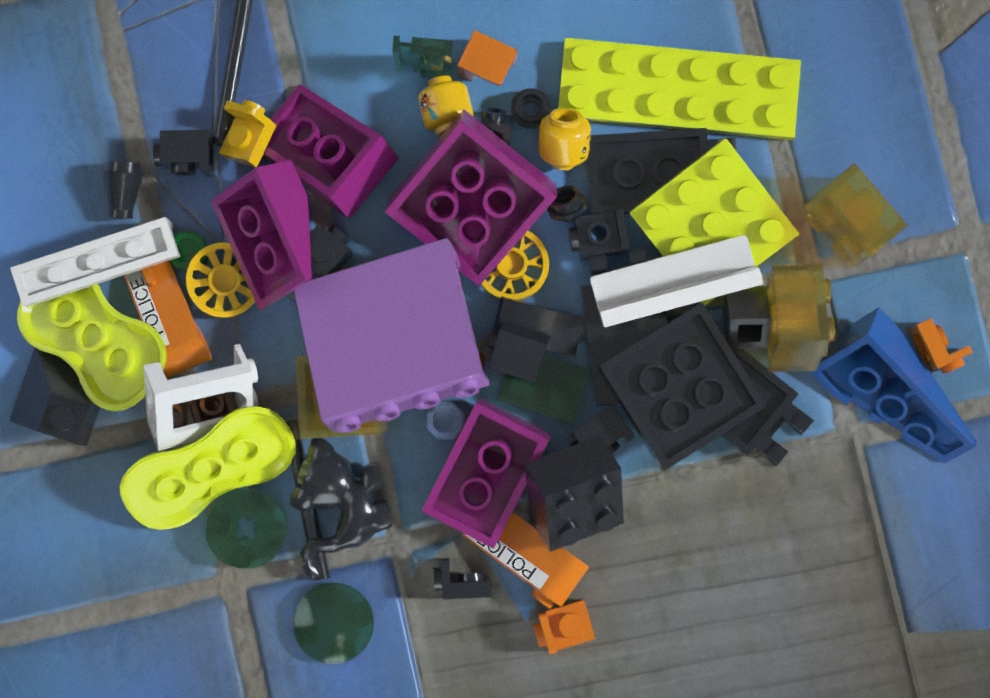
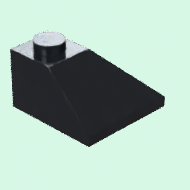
[10,348,100,446]

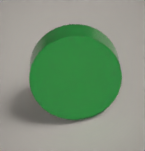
[170,231,208,272]

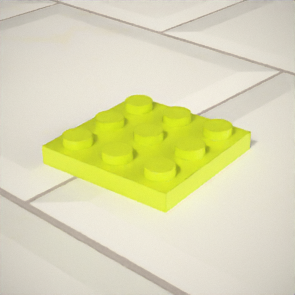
[629,138,799,306]

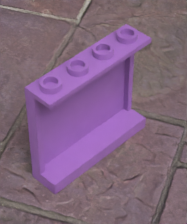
[294,238,490,433]

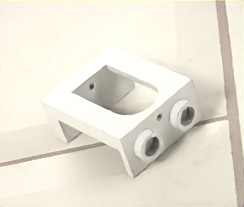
[143,344,258,451]

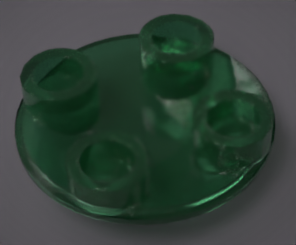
[293,582,374,664]

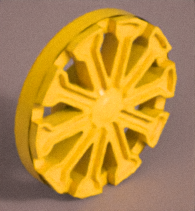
[186,242,255,318]

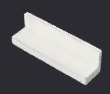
[10,217,180,307]
[590,235,764,327]

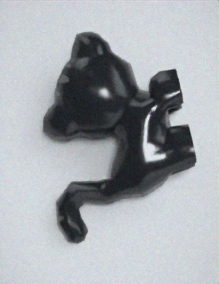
[290,438,392,580]

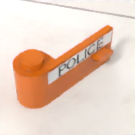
[124,260,212,379]
[462,513,589,609]

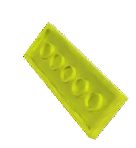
[558,38,801,141]

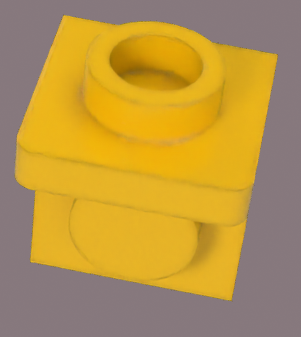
[219,100,276,167]

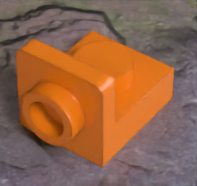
[907,318,973,374]
[532,599,596,654]

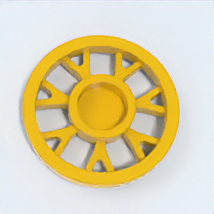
[481,231,549,300]

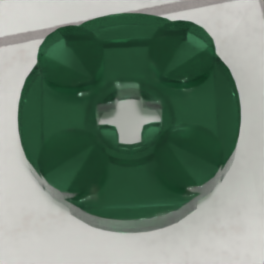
[206,488,288,568]

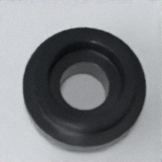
[511,88,551,128]
[547,186,587,222]

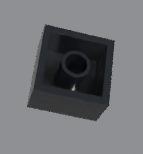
[524,436,624,552]

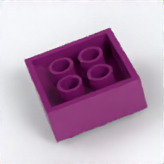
[385,109,557,286]

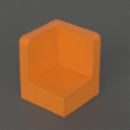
[457,30,518,86]

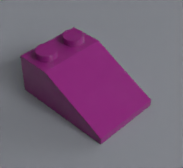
[263,84,399,220]
[211,160,312,310]
[421,398,552,549]

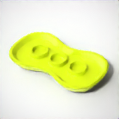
[17,284,166,411]
[120,406,296,530]

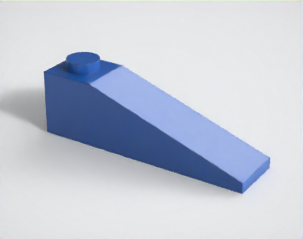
[809,307,977,463]

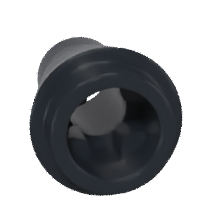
[103,161,144,219]

